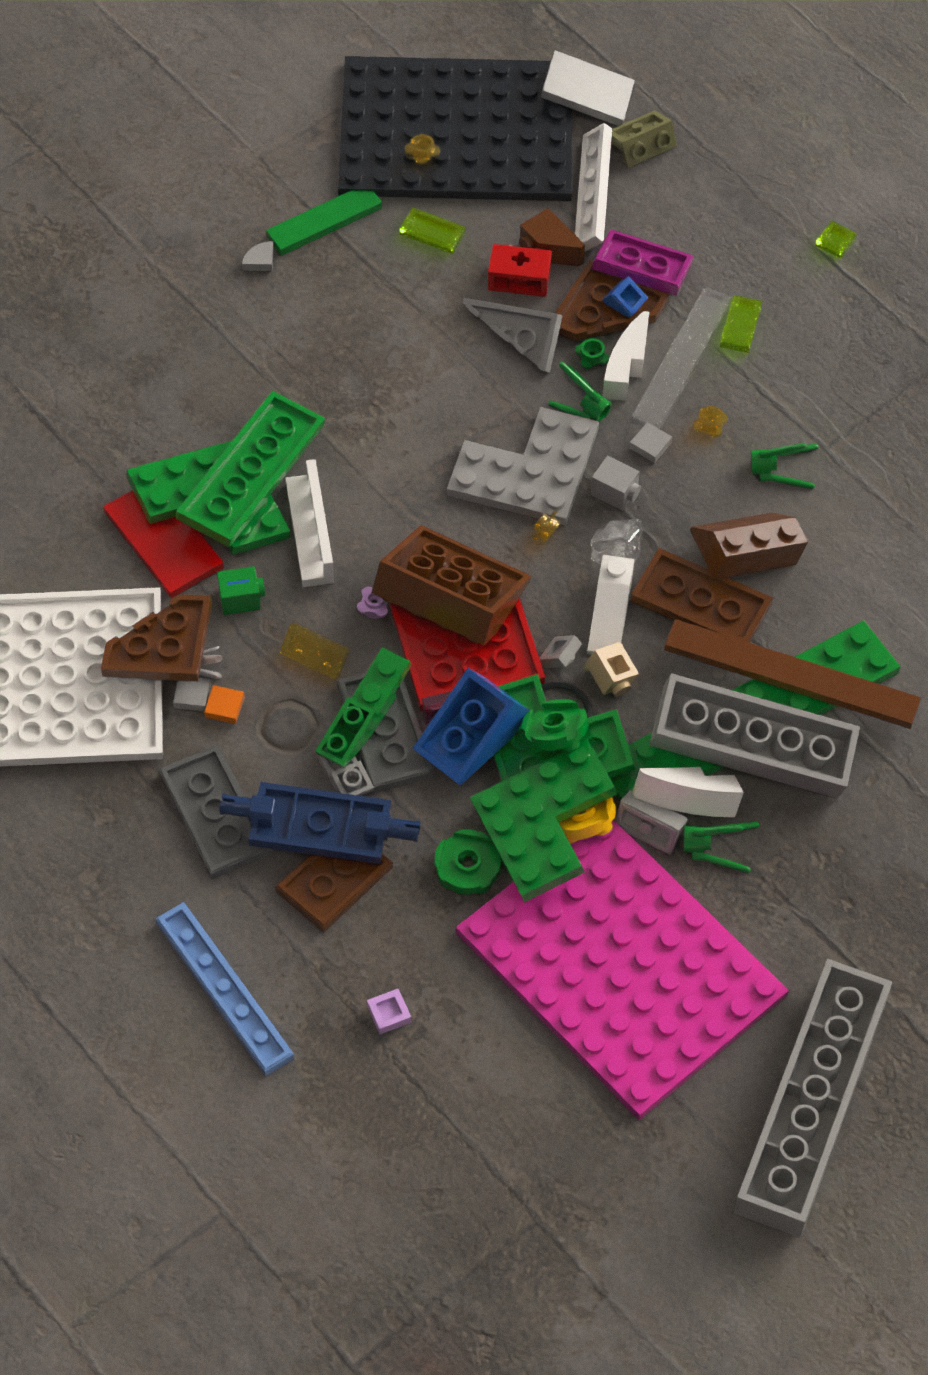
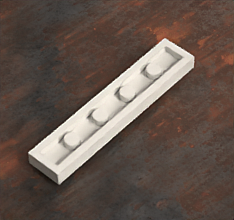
[575,123,612,252]

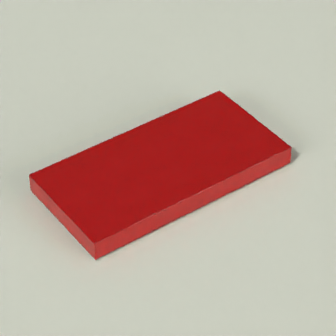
[103,490,224,598]

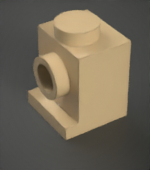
[583,642,639,697]

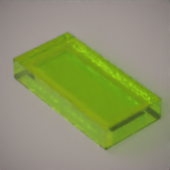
[400,207,466,254]
[720,295,763,353]

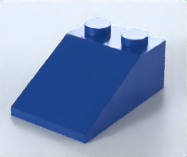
[412,668,530,785]

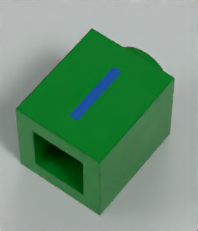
[217,566,266,615]

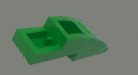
[315,647,411,768]

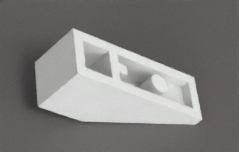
[587,555,634,655]

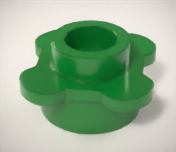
[575,338,609,369]

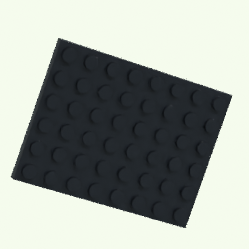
[338,56,572,201]

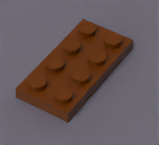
[630,548,773,643]

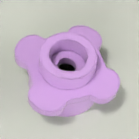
[357,587,388,619]

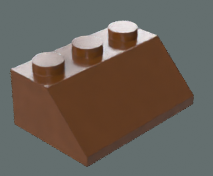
[690,512,808,580]

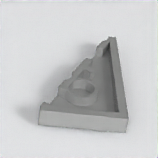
[463,298,562,373]

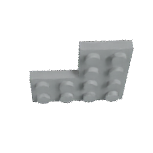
[447,407,599,525]

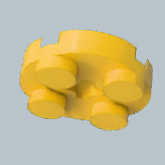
[559,797,616,844]

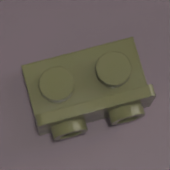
[611,110,677,167]

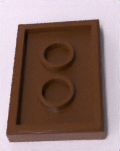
[275,854,393,933]

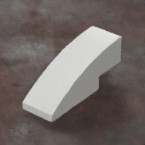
[603,311,649,401]
[632,767,744,817]

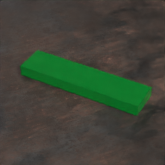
[266,190,382,256]

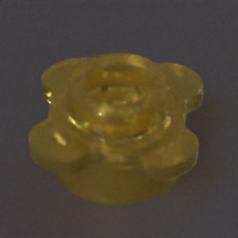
[405,134,440,164]
[693,406,728,437]
[532,510,561,542]

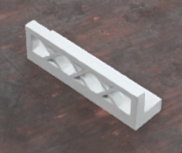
[285,460,334,587]

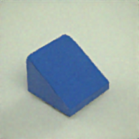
[602,276,648,318]

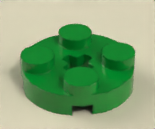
[522,699,589,752]
[435,829,501,895]

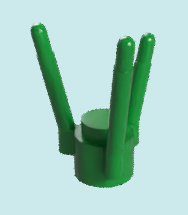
[548,362,612,422]
[751,443,819,489]
[684,822,760,873]

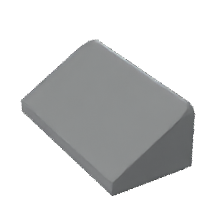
[614,790,687,855]

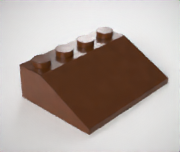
[371,525,532,645]

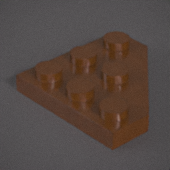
[555,260,669,341]
[101,594,212,682]

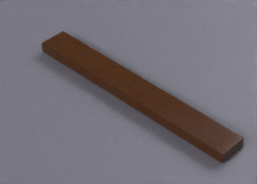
[664,619,921,729]

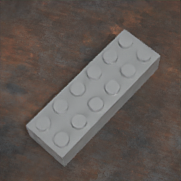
[649,673,860,799]

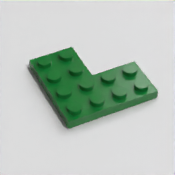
[126,440,290,555]
[494,674,636,781]
[470,739,617,903]

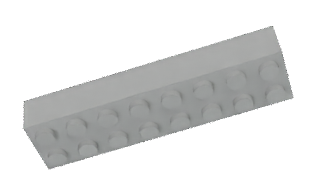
[734,959,892,1238]

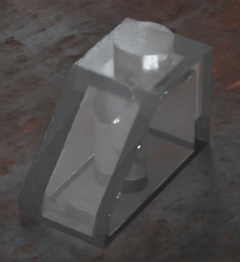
[590,519,644,565]

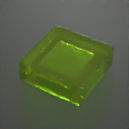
[816,221,857,259]

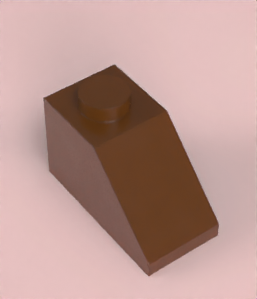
[519,208,585,266]

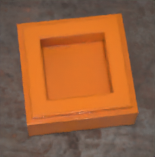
[204,685,245,724]

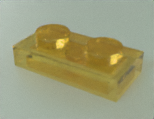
[279,623,350,679]

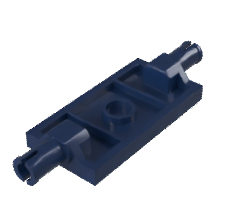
[220,782,420,864]

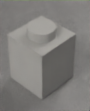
[590,455,641,511]

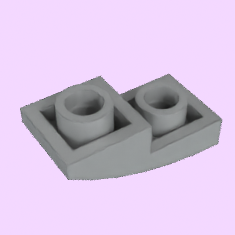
[316,754,374,796]

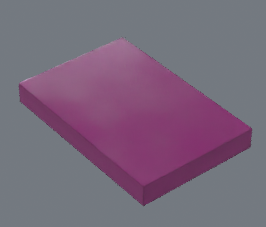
[592,230,694,296]

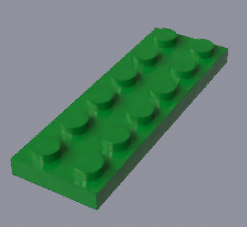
[175,391,325,548]

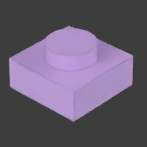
[367,989,411,1035]

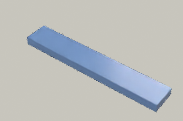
[155,902,294,1077]

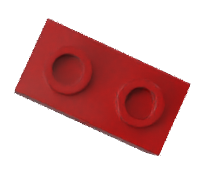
[488,244,552,297]

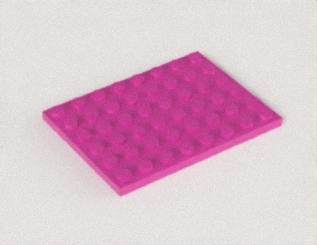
[456,820,789,1120]

